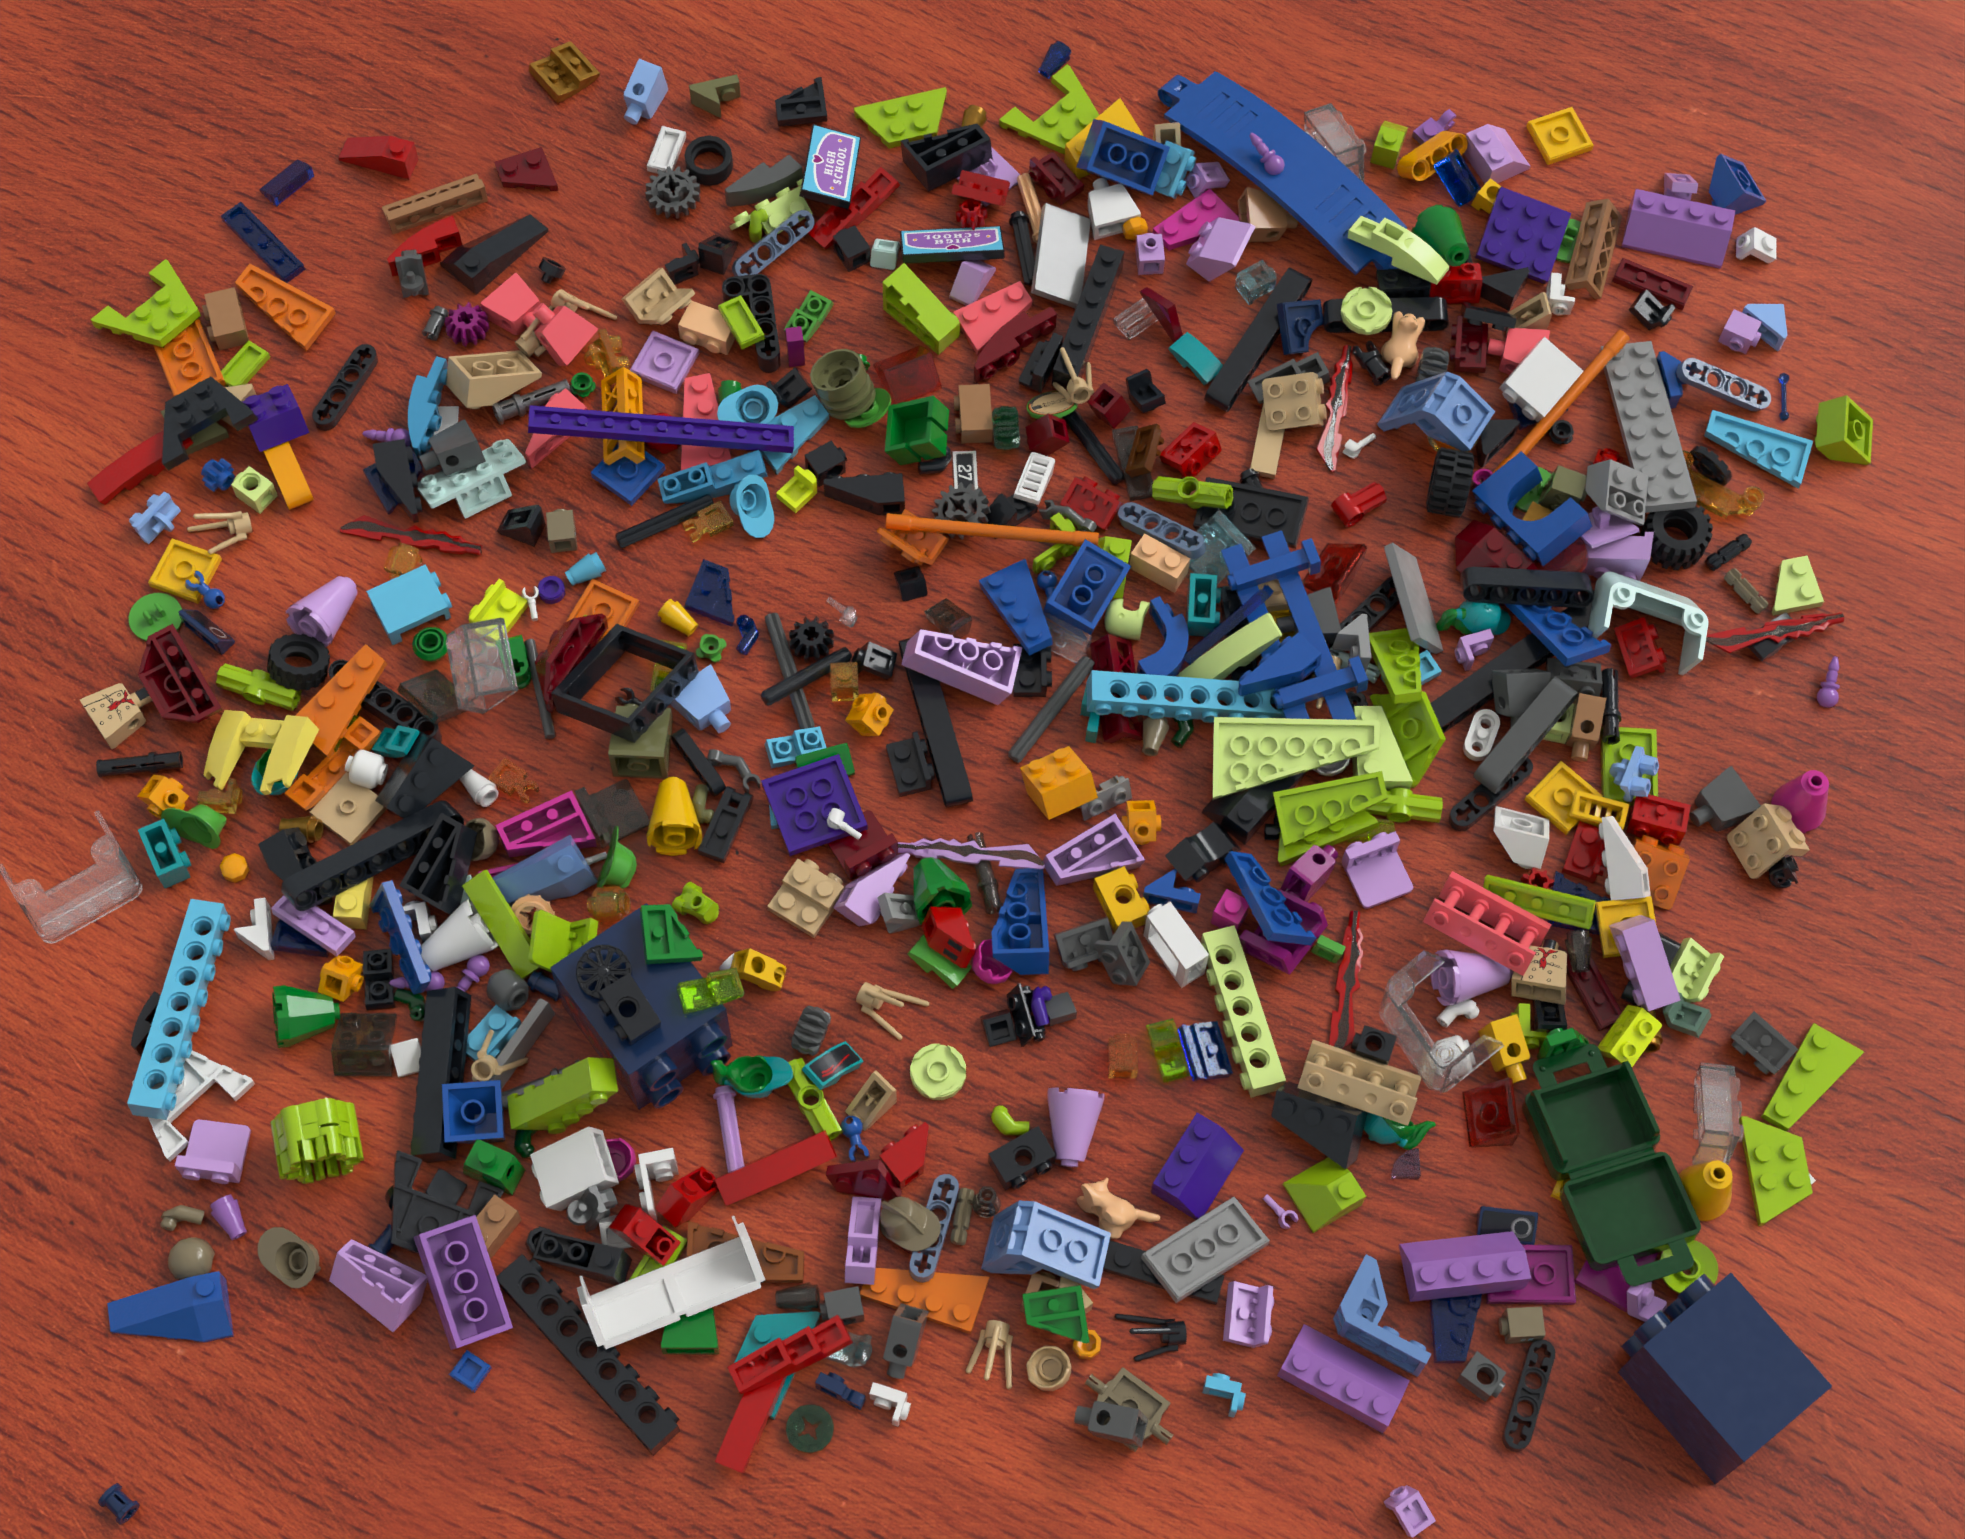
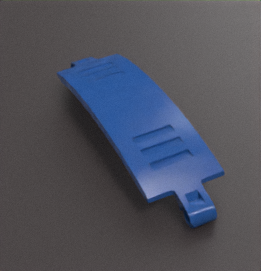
[1158,71,1407,275]

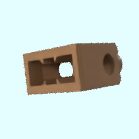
[1238,187,1298,242]
[1565,693,1606,761]

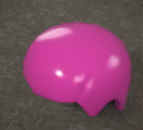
[971,939,1013,984]
[606,1138,636,1182]

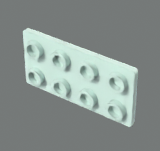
[416,439,526,519]

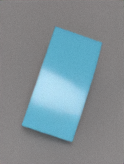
[764,726,826,768]

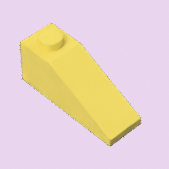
[333,876,374,929]

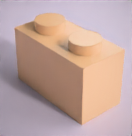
[678,301,735,355]
[1129,533,1190,593]

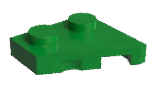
[640,904,703,964]
[1537,1028,1589,1060]

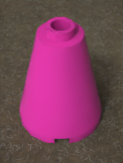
[1771,770,1829,833]

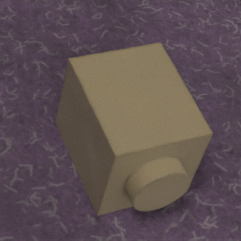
[546,509,578,553]
[1498,1306,1546,1344]

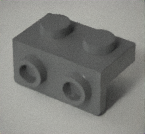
[1053,917,1113,971]
[1730,1011,1798,1075]

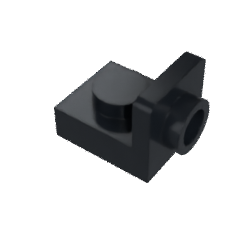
[665,243,700,285]
[852,641,898,680]

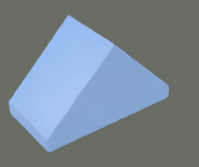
[1742,304,1787,351]

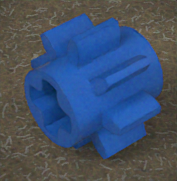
[201,458,235,492]

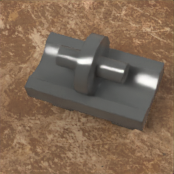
[395,249,429,298]
[566,1185,618,1232]

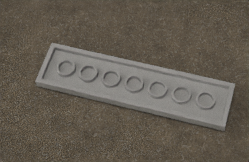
[1599,341,1697,513]

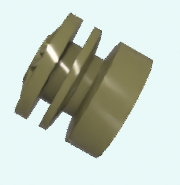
[810,349,876,419]

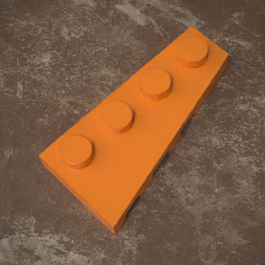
[235,264,336,352]
[295,644,387,759]
[860,1268,990,1334]

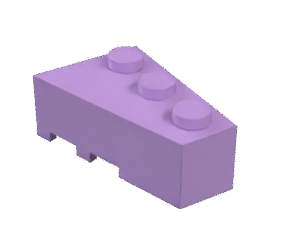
[1560,532,1654,581]
[1042,814,1145,886]
[1609,915,1681,1011]
[329,1239,428,1332]

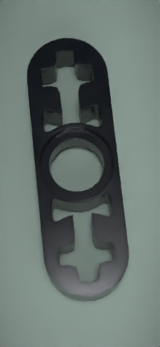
[670,728,726,797]

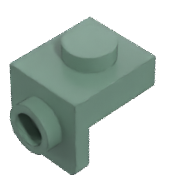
[1663,992,1712,1038]

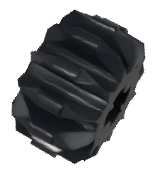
[789,616,834,663]

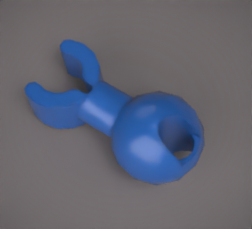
[1037,570,1058,605]
[185,571,225,609]
[840,1116,870,1162]

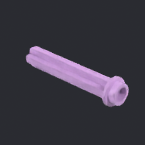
[713,1085,744,1172]

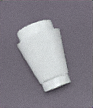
[460,769,499,807]

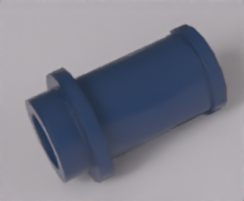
[527,971,560,1002]
[368,1224,394,1256]

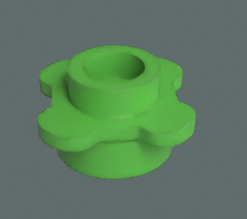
[696,634,727,663]

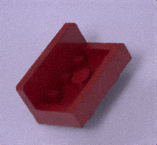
[1029,152,1084,206]
[1450,315,1488,373]

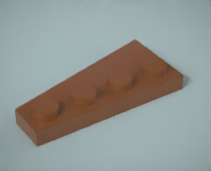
[686,1221,804,1283]

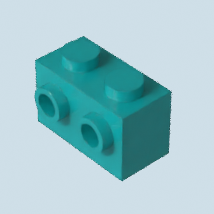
[1186,573,1221,637]
[138,819,192,888]

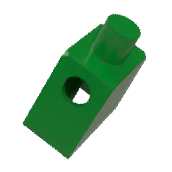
[463,1139,526,1196]
[661,1307,719,1354]

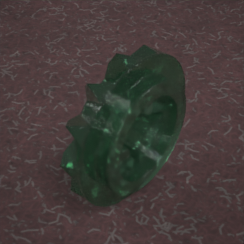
[786,1404,834,1454]

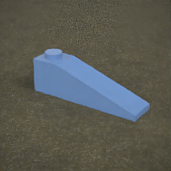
[492,835,598,907]

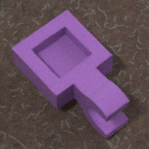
[1412,109,1456,145]

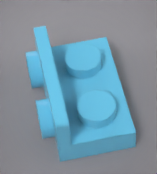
[1154,140,1196,199]
[466,1005,521,1062]

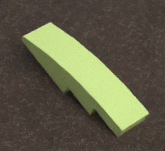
[1178,613,1283,680]

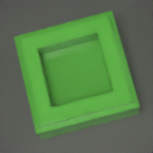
[1311,935,1346,964]

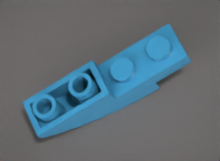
[408,356,448,461]
[657,450,768,504]

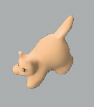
[1381,311,1425,380]
[1077,1178,1161,1239]

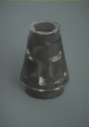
[1564,930,1593,973]
[972,1186,1001,1218]
[776,1282,820,1312]

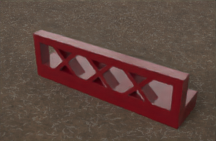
[1090,634,1143,744]

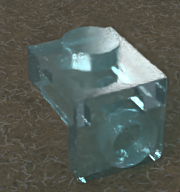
[826,1332,872,1367]

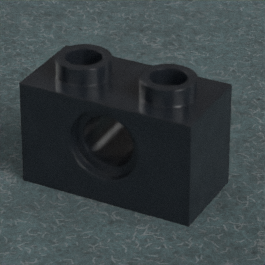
[597,973,661,1046]
[988,1126,1056,1191]

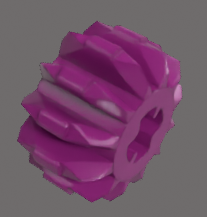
[445,301,489,348]

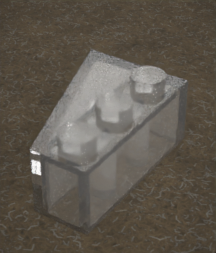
[1304,103,1366,182]
[1692,1062,1744,1165]

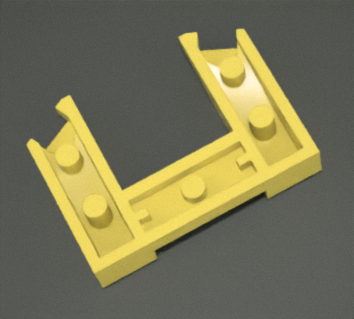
[203,710,319,795]

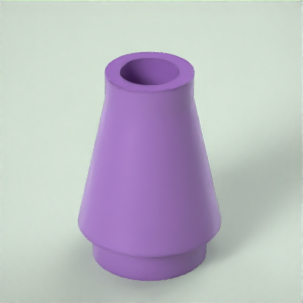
[210,1194,247,1240]

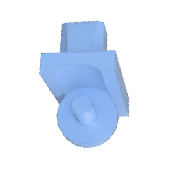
[129,492,181,544]
[1610,746,1659,802]

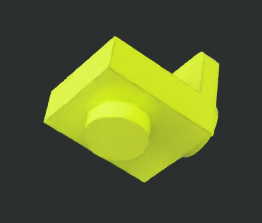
[776,466,817,513]

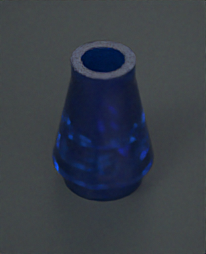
[1038,41,1072,79]

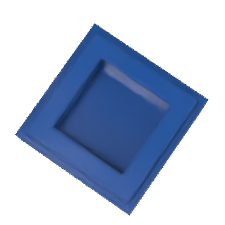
[449,1350,492,1393]

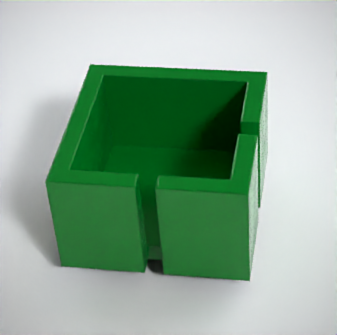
[885,395,949,465]

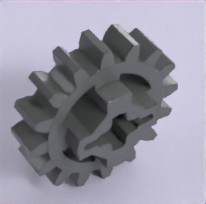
[645,166,700,219]
[932,482,991,540]

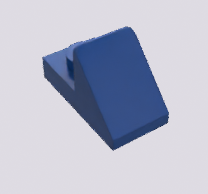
[1656,351,1694,409]
[1143,869,1201,913]

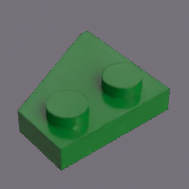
[1022,1285,1090,1343]

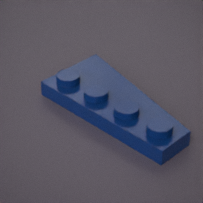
[979,559,1053,655]
[1505,604,1611,667]
[1224,851,1316,945]
[369,880,431,995]

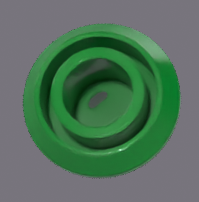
[412,627,450,662]

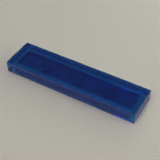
[221,202,305,283]
[1184,585,1274,665]

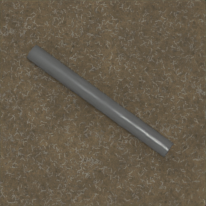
[524,639,556,739]

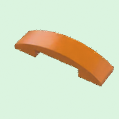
[284,716,381,811]

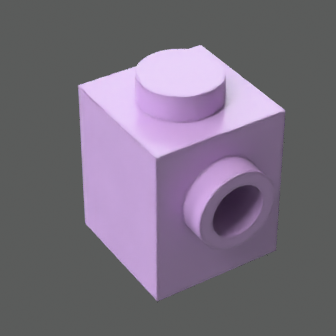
[1135,233,1165,275]
[1718,309,1762,354]

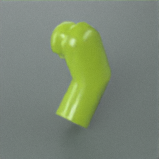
[749,208,768,243]

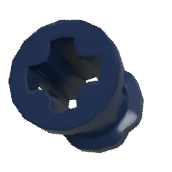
[98,1483,140,1525]

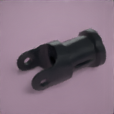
[1352,341,1391,386]

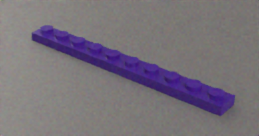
[528,405,794,453]

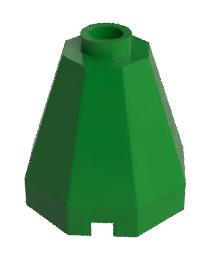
[913,857,972,924]
[272,985,340,1048]

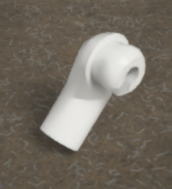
[1436,999,1479,1028]

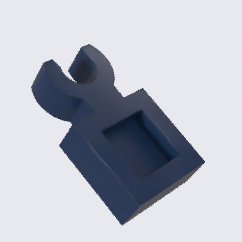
[815,1372,866,1410]

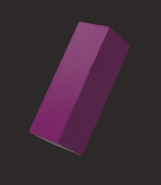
[785,326,805,367]

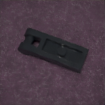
[698,786,754,863]

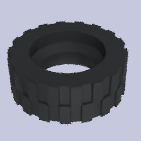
[267,633,330,691]

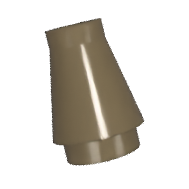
[1142,716,1169,756]

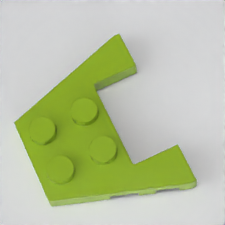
[999,64,1099,155]
[90,259,201,347]

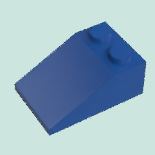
[1043,539,1131,641]

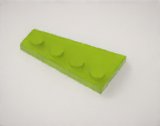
[1369,628,1422,704]

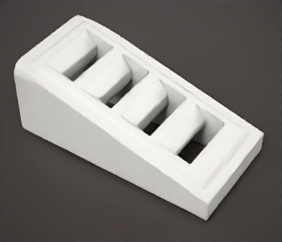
[1013,452,1055,505]

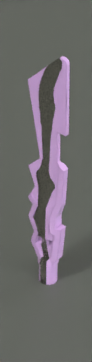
[898,838,1045,869]

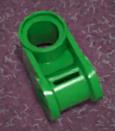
[495,634,532,689]

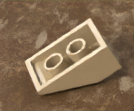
[446,350,542,409]

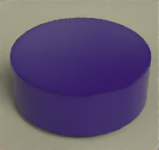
[538,576,565,604]

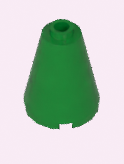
[1412,205,1469,266]

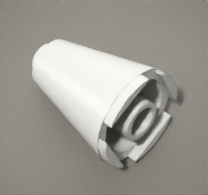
[421,899,499,971]

